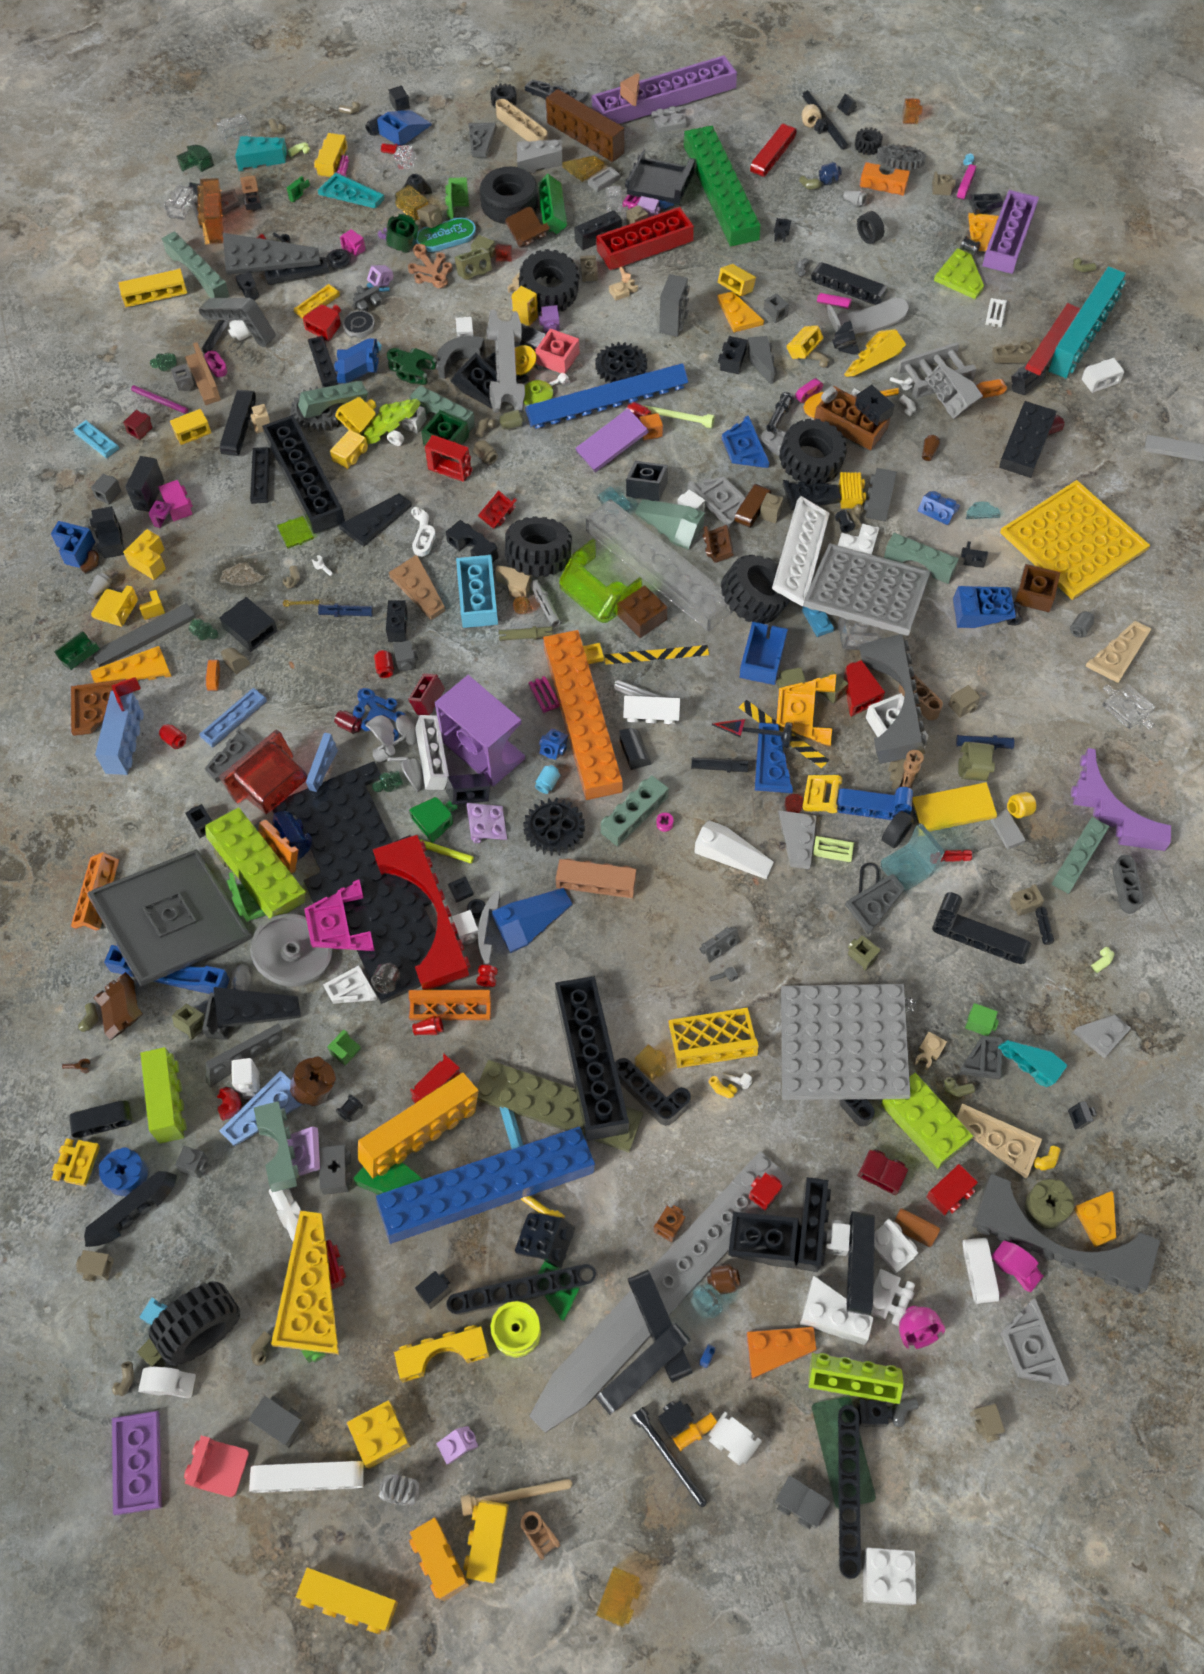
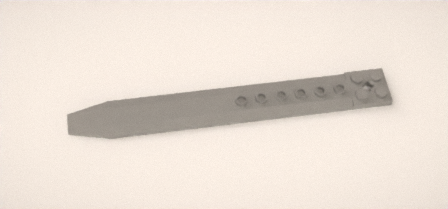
[529,1151,792,1433]

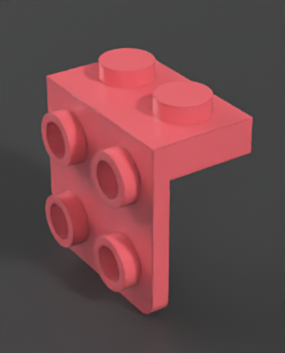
[184,1435,249,1497]

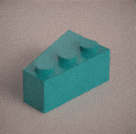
[235,136,288,171]

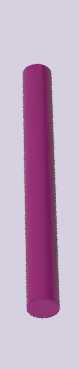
[131,385,189,414]

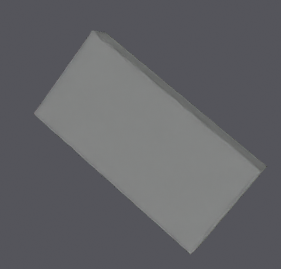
[588,167,620,192]
[989,809,1026,850]

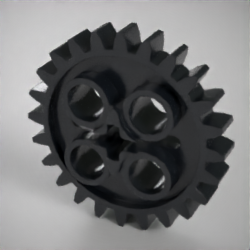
[595,342,648,383]
[523,798,585,856]

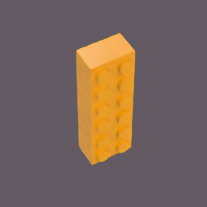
[358,1073,479,1178]

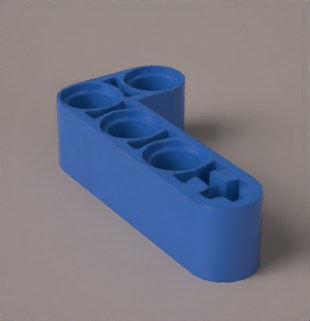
[837,787,913,820]

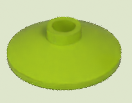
[523,380,553,405]

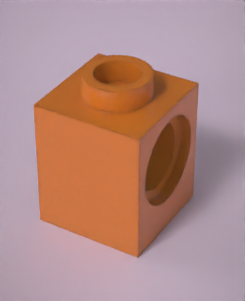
[639,413,663,441]

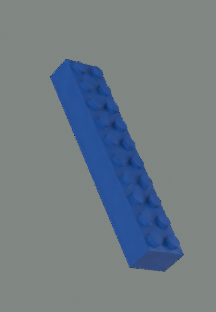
[376,1126,595,1244]

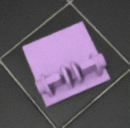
[467,803,507,843]

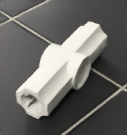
[269,1188,301,1241]

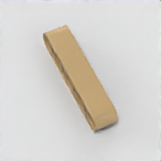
[496,99,548,141]

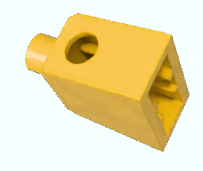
[335,397,376,435]

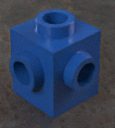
[539,728,569,760]

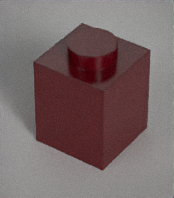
[123,409,153,440]

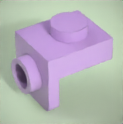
[436,1426,478,1464]

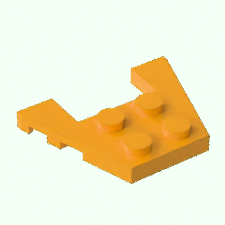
[776,674,836,746]

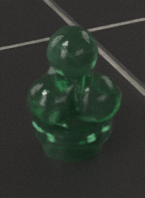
[149,352,177,372]
[189,618,218,641]
[372,771,403,793]

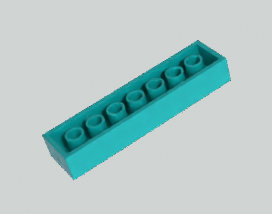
[1049,266,1126,379]

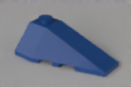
[492,888,572,953]

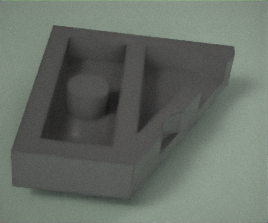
[959,1035,1002,1080]

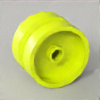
[491,1301,541,1358]

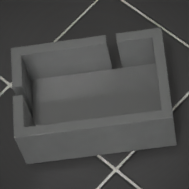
[659,274,690,337]

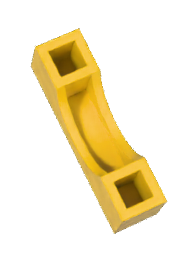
[394,1325,489,1383]

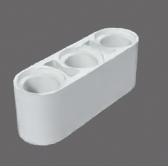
[963,1237,999,1304]

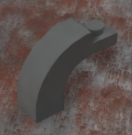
[436,336,485,379]

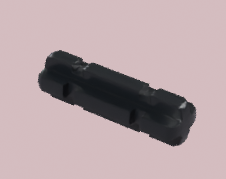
[1035,907,1054,945]

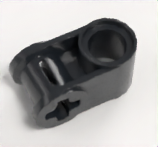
[235,271,259,301]

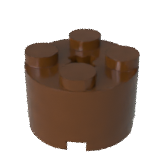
[290,1056,336,1106]

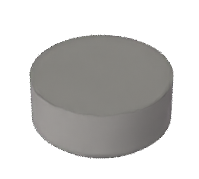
[821,386,838,403]

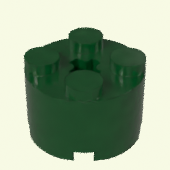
[386,214,418,253]

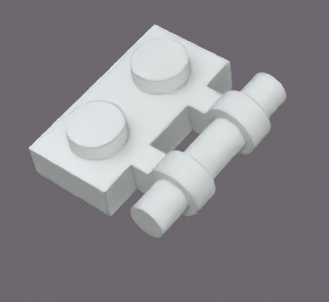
[871,1269,915,1326]

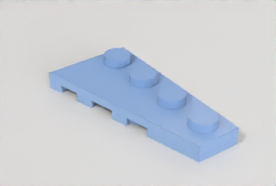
[219,1071,305,1146]

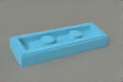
[73,420,119,459]

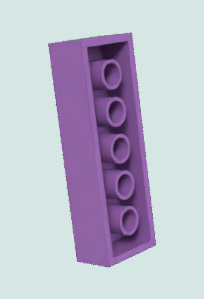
[982,190,1039,274]

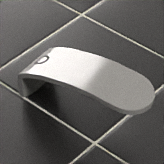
[827,298,909,336]

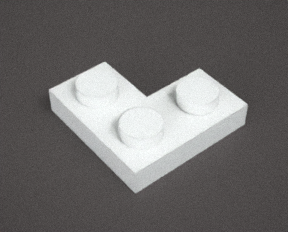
[838,524,879,555]

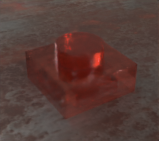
[495,244,512,262]

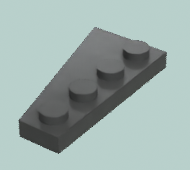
[205,1024,283,1088]

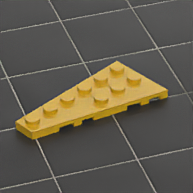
[271,1211,339,1355]

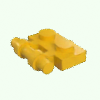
[51,1138,100,1187]

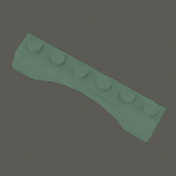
[162,231,230,298]

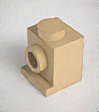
[251,404,270,434]

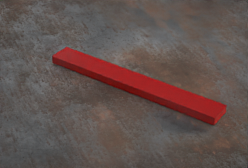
[1025,303,1080,375]

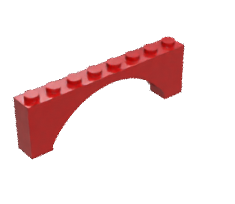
[373,835,471,990]

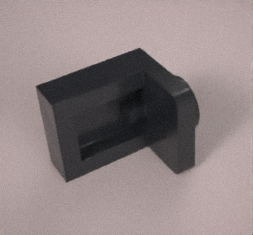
[961,541,988,568]

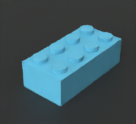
[456,555,498,628]

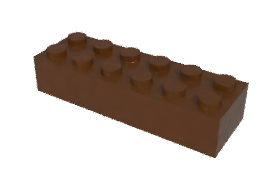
[546,89,625,162]

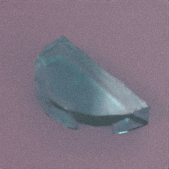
[966,501,1001,519]

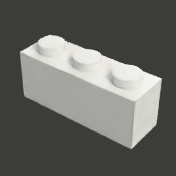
[623,696,680,724]

